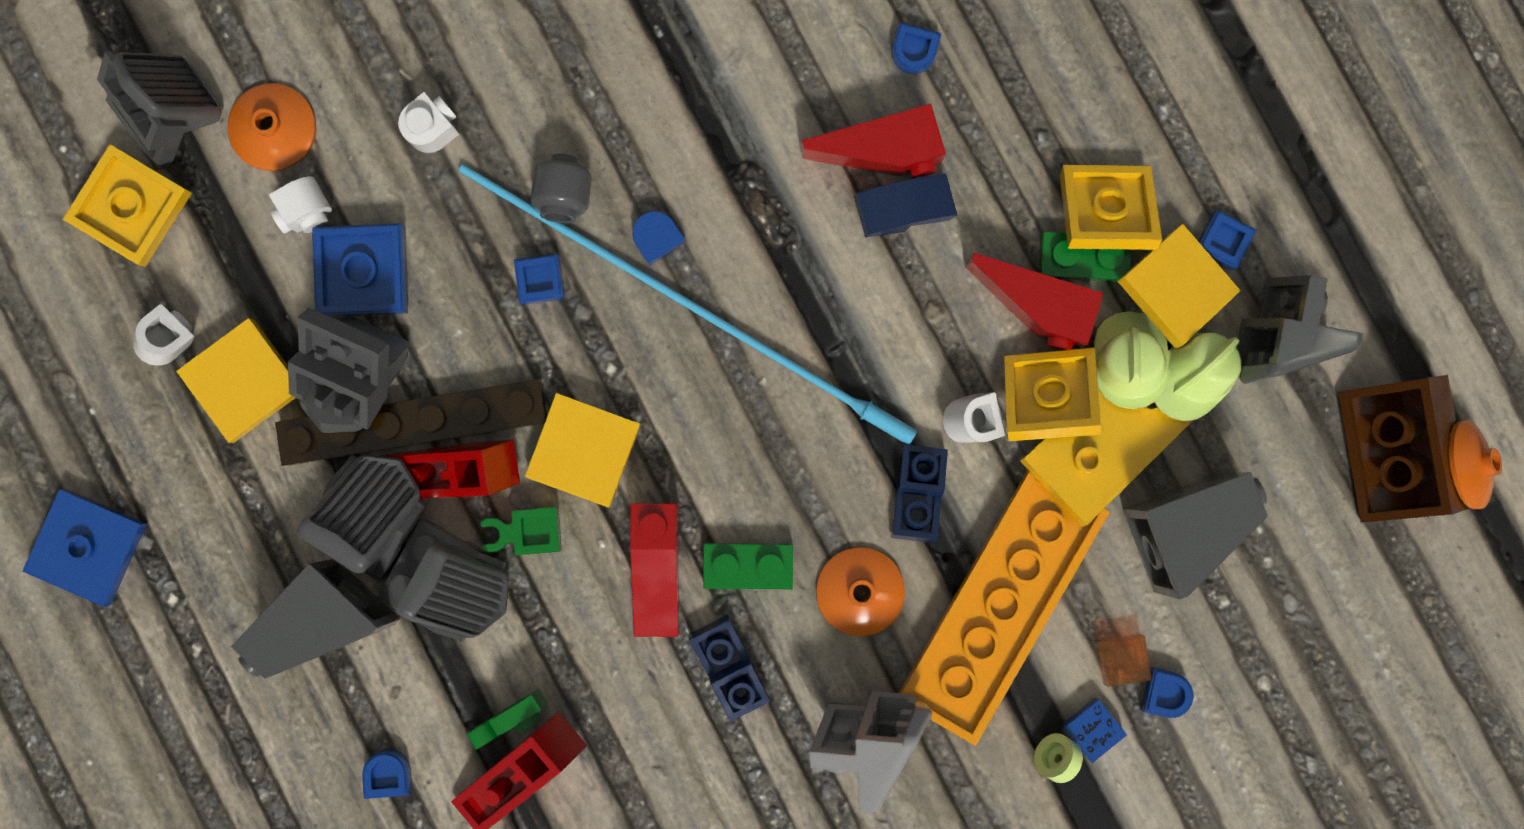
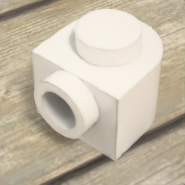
[398,92,459,153]
[268,176,332,234]
[133,304,194,366]
[943,392,1005,443]

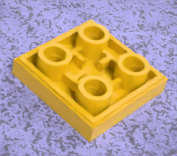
[1117,224,1241,349]
[176,318,296,443]
[525,393,641,508]

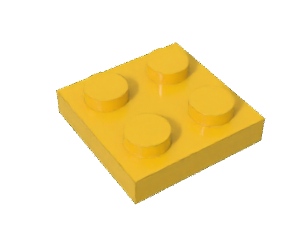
[62,144,192,268]
[1060,165,1162,250]
[1004,348,1102,441]

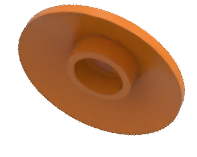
[227,83,317,171]
[1448,420,1502,510]
[816,547,905,636]

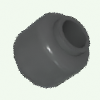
[530,154,592,223]

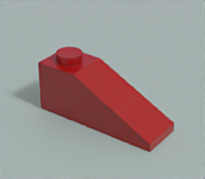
[801,103,946,179]
[965,253,1104,351]
[379,440,520,499]
[630,503,679,637]
[451,711,587,829]

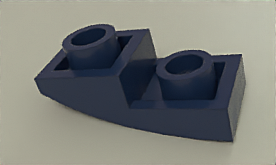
[854,173,958,238]
[891,444,948,543]
[688,615,771,722]

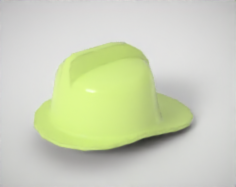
[1094,311,1169,409]
[1155,333,1242,421]

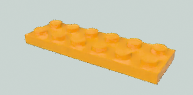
[899,469,1110,746]

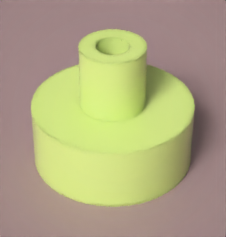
[1034,733,1083,783]

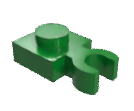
[480,507,562,556]
[467,688,548,750]

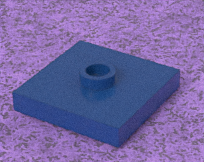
[312,223,408,317]
[22,489,147,607]

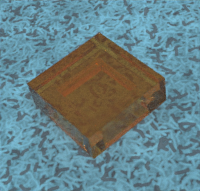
[1097,634,1152,687]

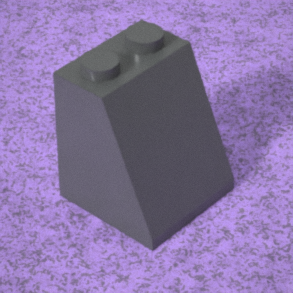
[1123,472,1268,600]
[231,559,400,679]

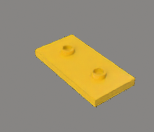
[1020,389,1193,527]

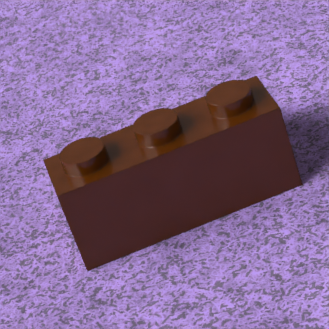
[1338,375,1469,523]

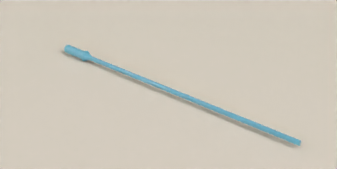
[459,164,917,445]

